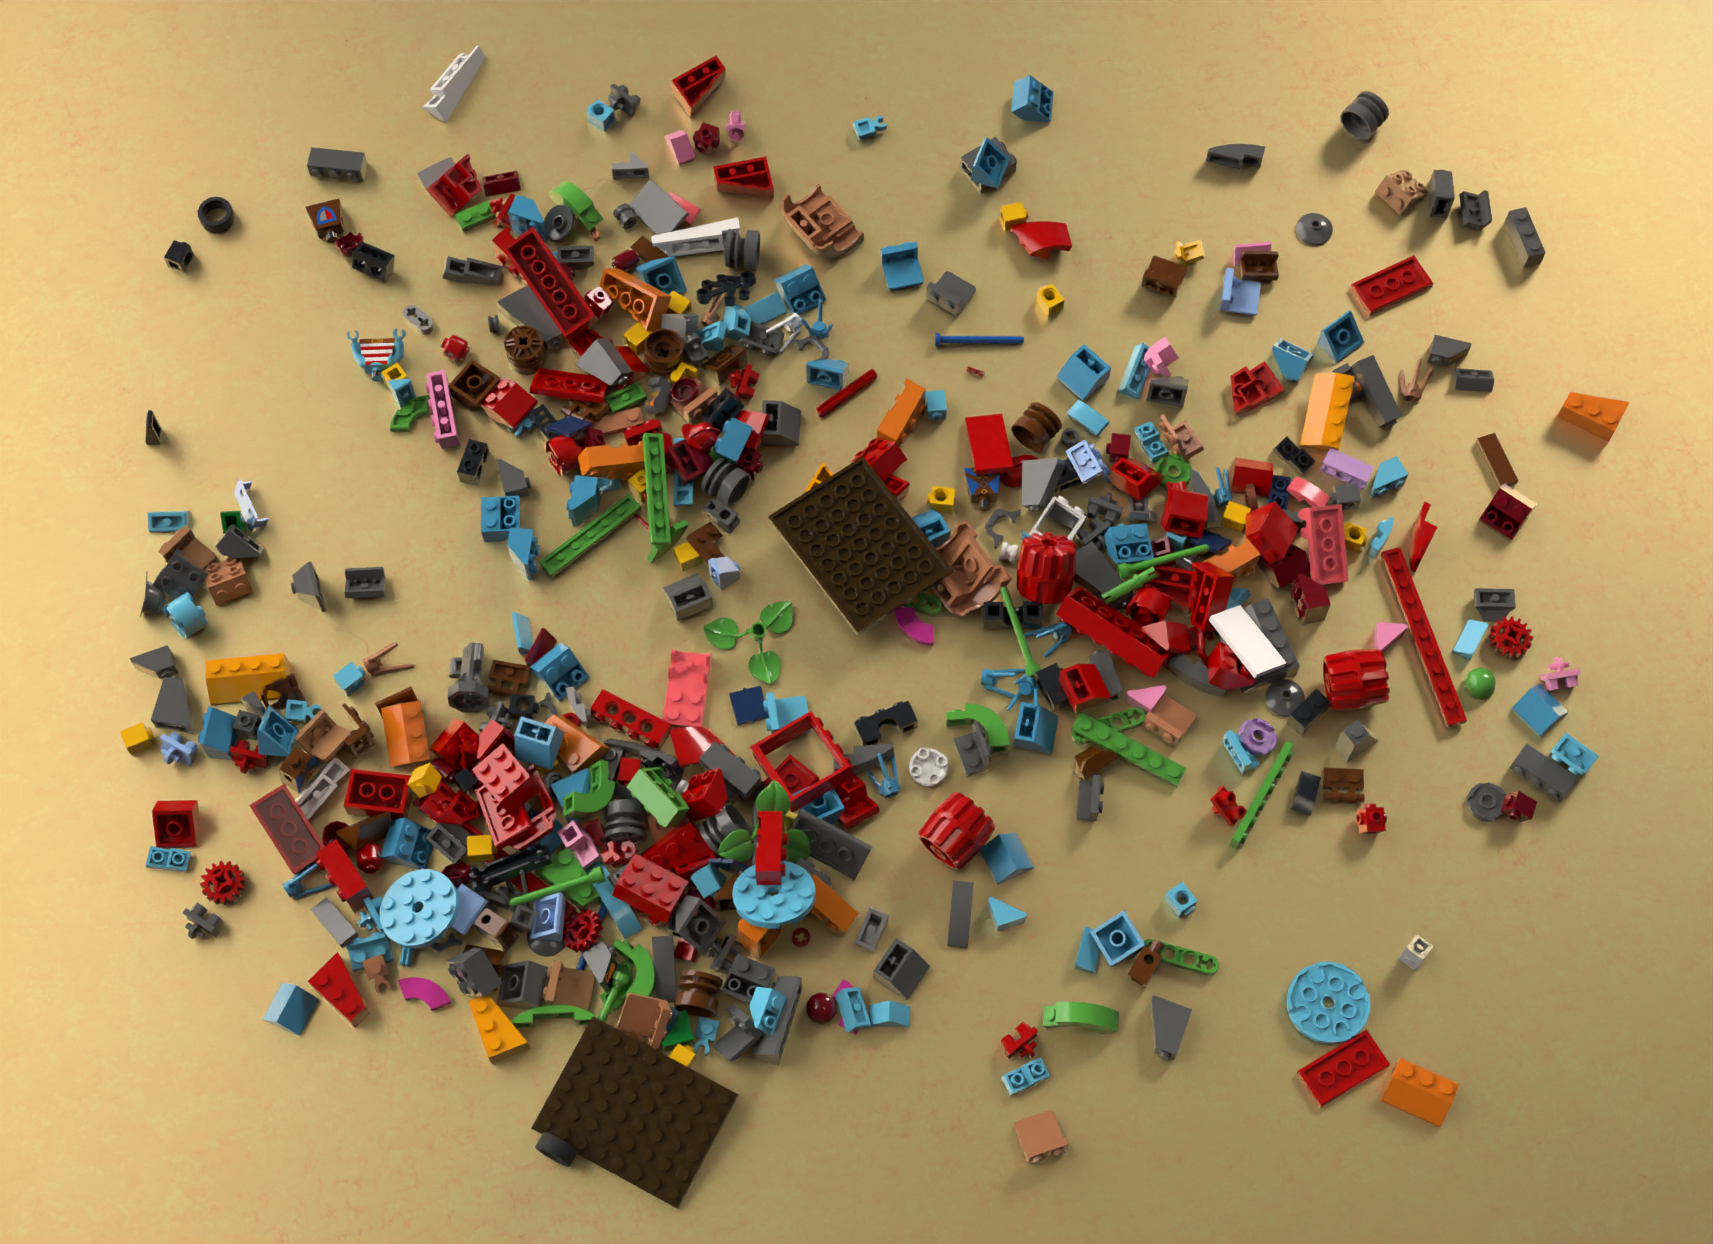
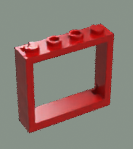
[750,711,854,813]

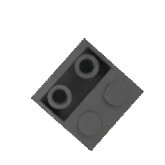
[761,400,801,446]
[662,573,713,621]
[873,938,930,1000]
[446,948,502,997]
[721,954,776,1003]

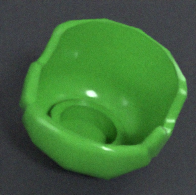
[1465,667,1496,700]

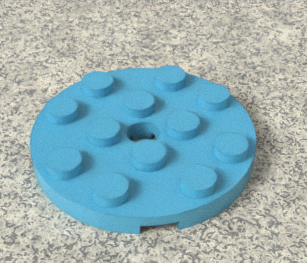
[732,861,816,929]
[380,869,459,948]
[1286,962,1371,1044]

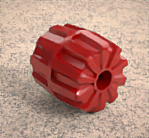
[1017,532,1076,604]
[1323,649,1390,710]
[918,792,996,870]

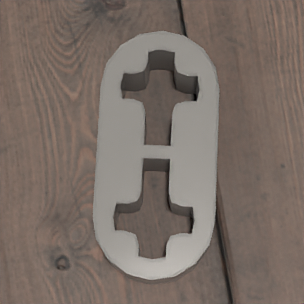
[403,305,434,335]

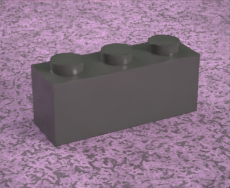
[307,147,367,181]
[1504,207,1546,268]
[699,741,761,801]
[1510,743,1578,802]

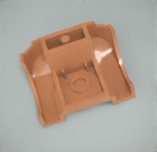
[781,184,864,258]
[931,521,1012,616]

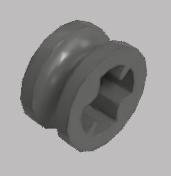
[488,315,500,333]
[1061,428,1079,447]

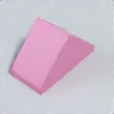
[665,130,695,166]
[1374,622,1408,653]
[1125,685,1167,715]

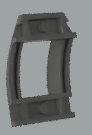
[601,738,685,801]

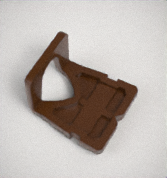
[260,673,306,710]

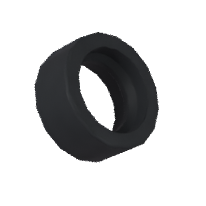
[197,197,235,233]
[535,1132,578,1167]

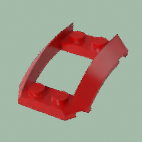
[508,764,555,851]

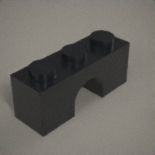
[983,602,1043,629]
[854,701,918,746]

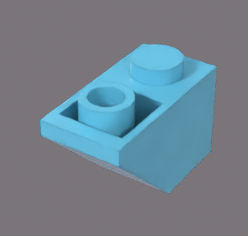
[723,304,751,341]
[1370,456,1408,497]
[691,863,727,898]
[749,987,787,1035]

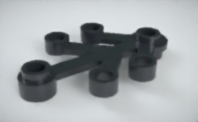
[696,271,757,306]

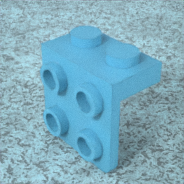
[763,692,811,734]
[1550,732,1599,776]

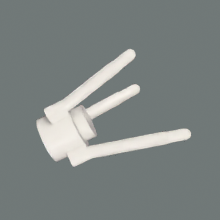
[766,313,803,354]

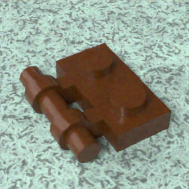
[561,399,610,428]
[487,660,532,697]
[1322,768,1365,804]

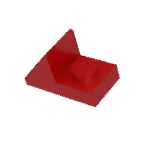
[883,475,910,502]

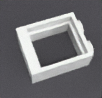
[1029,496,1086,541]

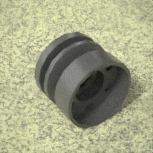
[1340,91,1389,140]
[723,229,760,270]
[701,457,751,508]
[605,799,647,845]
[699,803,752,858]

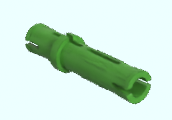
[1101,566,1158,605]

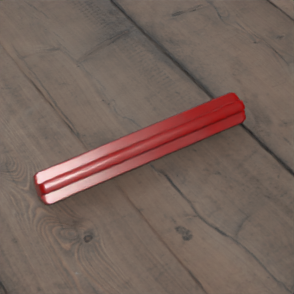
[815,369,877,417]

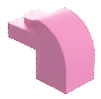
[1144,337,1179,377]
[557,820,601,869]

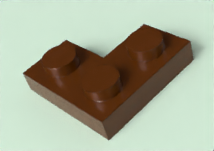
[685,521,725,565]

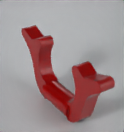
[1197,630,1214,668]

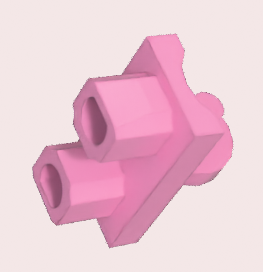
[727,111,745,142]
[1540,657,1581,691]

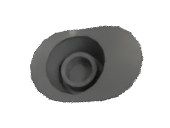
[140,571,165,617]

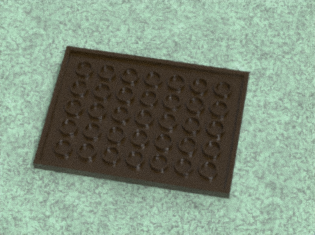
[768,456,953,636]
[531,1016,739,1209]

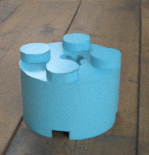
[163,592,208,639]

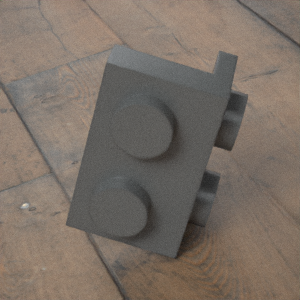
[1459,190,1492,230]
[740,321,785,355]
[344,567,386,598]
[1077,775,1104,821]

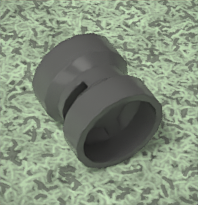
[613,203,638,229]

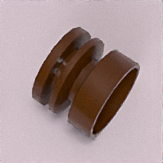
[504,325,547,375]
[644,328,684,378]
[1011,402,1062,453]
[674,970,723,1018]

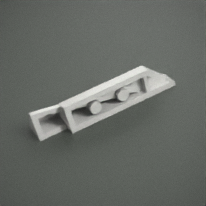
[424,46,485,122]
[652,218,740,257]
[295,756,350,819]

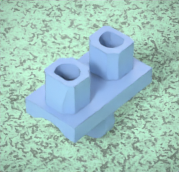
[160,731,197,766]

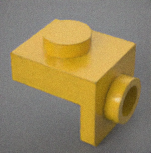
[1174,240,1205,265]
[670,362,699,384]

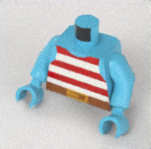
[347,329,406,382]

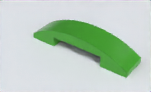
[512,1005,596,1029]

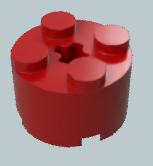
[544,435,583,476]
[1125,584,1171,626]

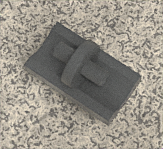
[608,84,641,117]
[681,332,709,367]
[1087,493,1123,526]
[1076,517,1111,550]
[479,701,514,732]
[472,886,511,912]
[183,903,222,939]
[708,934,743,973]

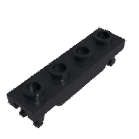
[469,841,552,893]

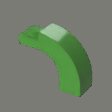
[548,181,604,231]
[946,704,1009,753]
[563,760,615,819]
[613,938,656,997]
[1043,1002,1119,1034]

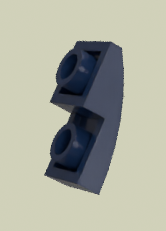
[1268,475,1291,510]

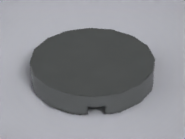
[1467,782,1506,822]

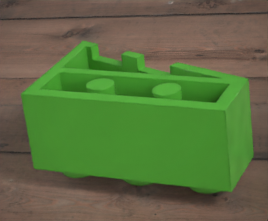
[627,767,690,828]
[535,848,602,911]

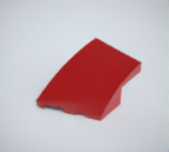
[426,154,482,217]
[1010,221,1072,259]
[1230,361,1285,415]
[735,410,769,452]
[1408,501,1437,572]
[669,726,736,768]
[834,774,880,830]
[419,781,484,824]

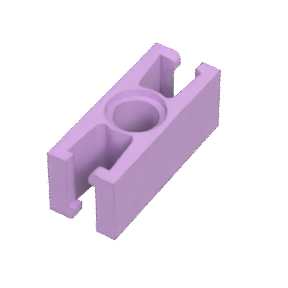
[1320,447,1374,490]

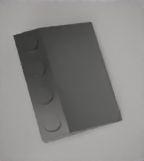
[1215,598,1300,693]

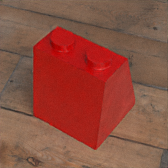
[1245,501,1299,564]

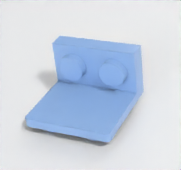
[1220,268,1261,316]
[1066,440,1111,484]

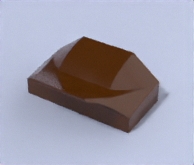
[1074,746,1118,779]

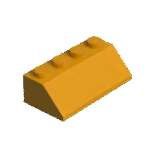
[1300,373,1355,452]
[205,653,289,706]

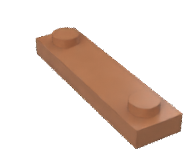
[574,407,644,443]

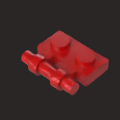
[623,419,663,444]

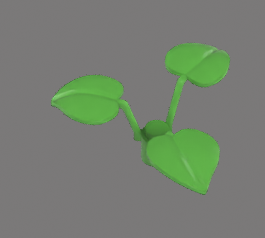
[704,601,793,684]
[718,780,811,862]

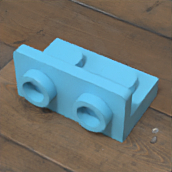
[1222,730,1259,774]
[346,932,394,972]

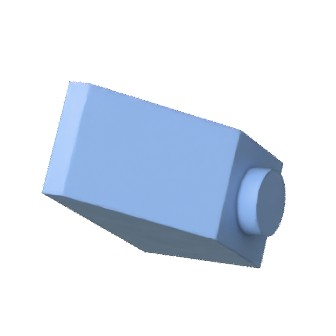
[708,556,741,591]

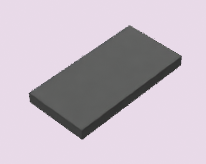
[790,809,872,880]

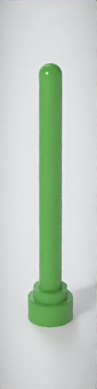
[1117,544,1209,579]
[1000,586,1041,676]
[509,866,606,906]
[598,971,630,1022]

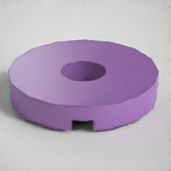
[1238,718,1277,756]

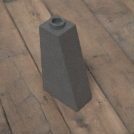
[497,285,564,351]
[1350,355,1402,427]
[1074,542,1134,611]

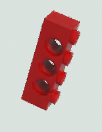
[590,689,672,750]

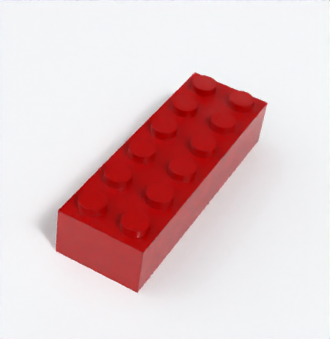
[503,227,599,341]
[1055,586,1175,678]

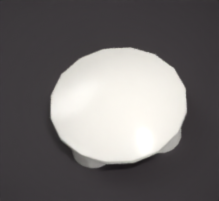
[909,747,948,787]

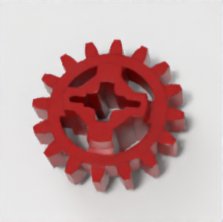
[1489,616,1533,659]
[200,860,246,905]
[562,908,604,953]

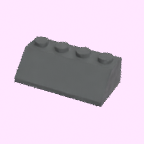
[752,976,803,1066]

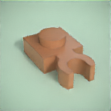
[362,954,391,993]

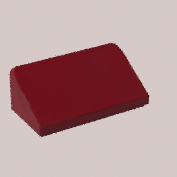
[482,171,521,197]
[525,628,557,666]

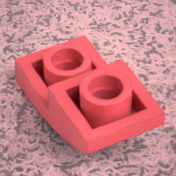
[668,192,701,225]
[1286,476,1330,507]

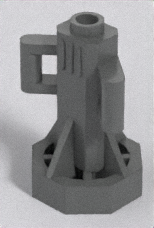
[448,642,490,712]

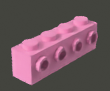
[425,370,460,449]

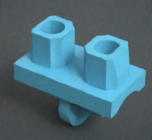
[358,897,385,934]

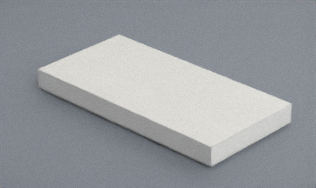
[1209,605,1286,678]

